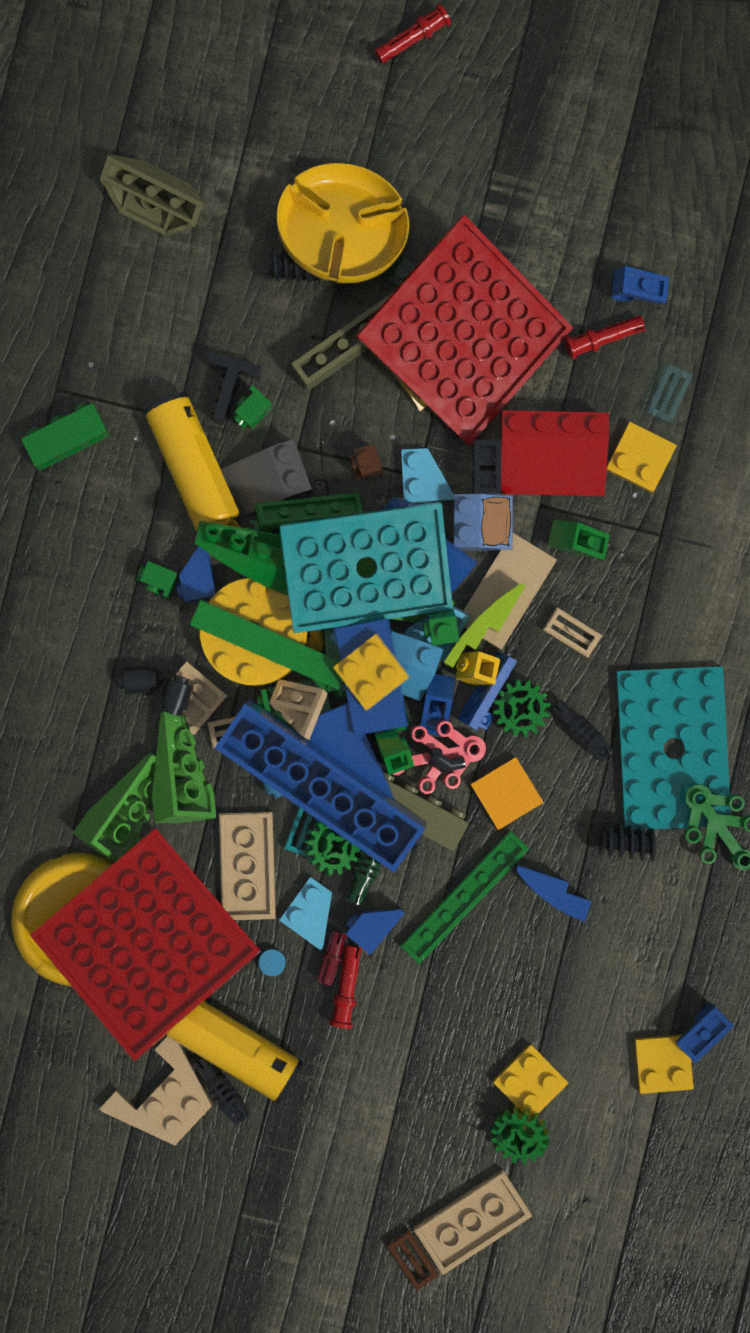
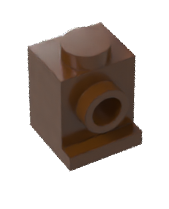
[349,444,382,481]

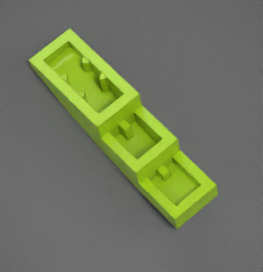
[443,583,526,668]

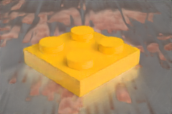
[333,634,410,711]
[493,1043,569,1115]

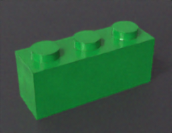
[21,403,110,471]

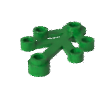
[683,784,750,870]

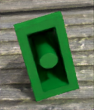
[548,520,610,560]

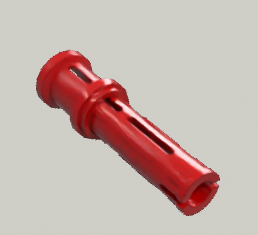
[374,3,451,64]
[564,315,645,360]
[329,945,362,1029]

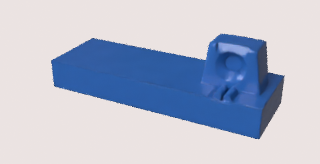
[457,651,517,730]

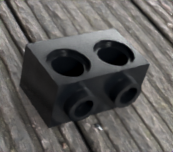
[472,440,501,495]

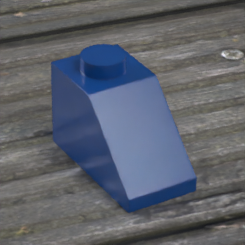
[176,546,217,604]
[419,674,455,736]
[345,907,405,955]

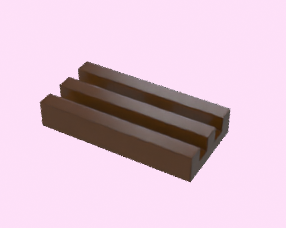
[386,1228,439,1291]

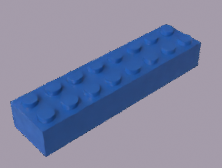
[215,699,426,872]

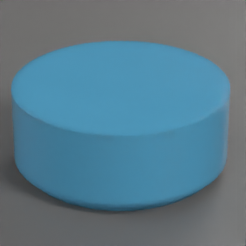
[259,948,286,976]

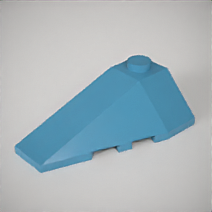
[329,623,443,701]

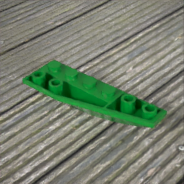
[194,521,288,595]

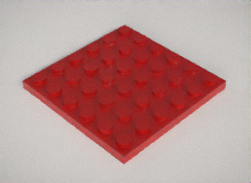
[355,215,573,446]
[30,828,261,1061]

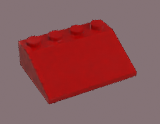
[500,410,609,497]

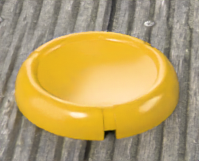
[277,163,409,283]
[11,853,114,986]

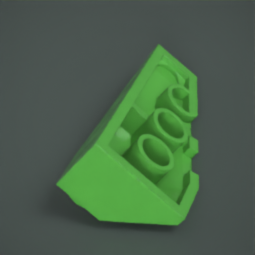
[152,711,216,824]
[73,753,156,863]

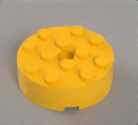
[200,578,308,686]

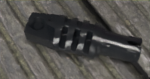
[550,699,613,762]
[193,1058,250,1125]

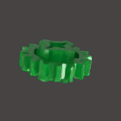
[492,680,551,737]
[304,821,361,875]
[491,1107,550,1164]

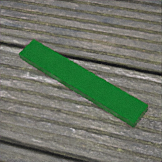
[190,600,343,690]
[400,830,529,965]

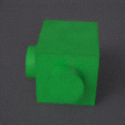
[423,609,459,646]

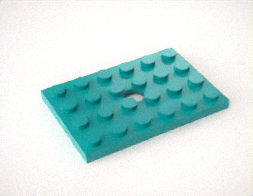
[279,502,453,633]
[616,666,731,830]

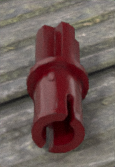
[317,930,347,985]

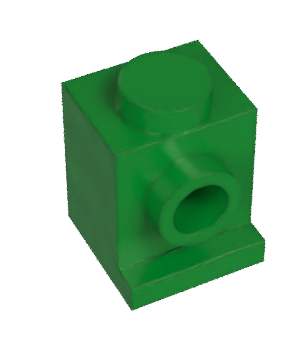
[232,385,273,431]
[136,561,179,599]
[375,728,414,775]

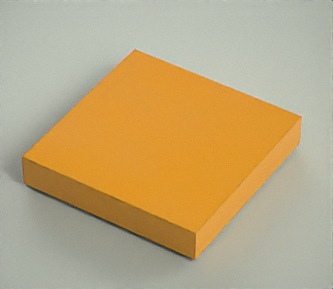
[470,757,544,830]

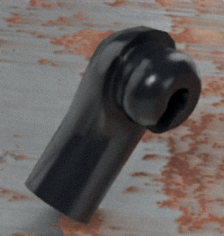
[428,747,466,773]

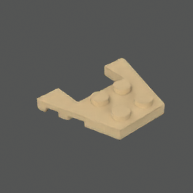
[100,1036,213,1145]

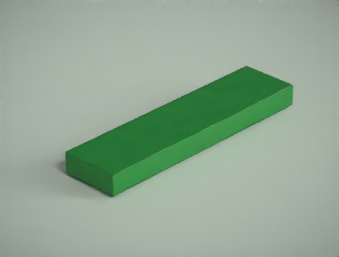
[255,492,364,531]

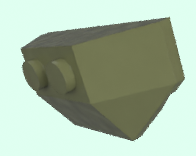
[100,154,205,236]

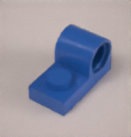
[611,266,669,305]
[675,1003,734,1063]

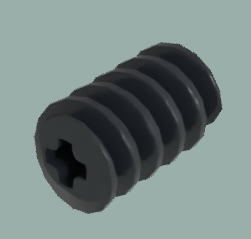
[267,248,321,284]
[598,822,657,862]

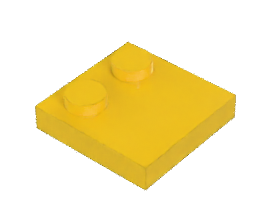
[606,422,677,493]
[634,1034,694,1094]

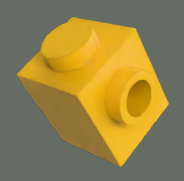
[455,651,500,686]

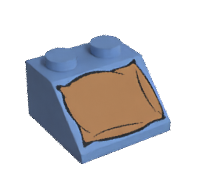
[454,494,513,551]

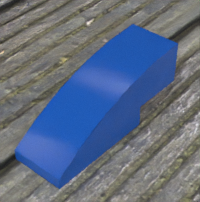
[514,864,591,922]

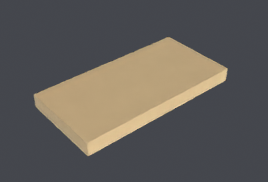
[463,533,557,650]
[219,812,276,920]
[413,1169,532,1275]

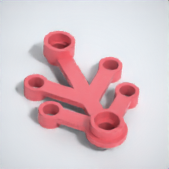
[384,720,486,794]

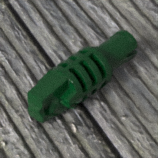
[347,851,382,905]

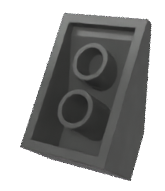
[221,439,313,519]

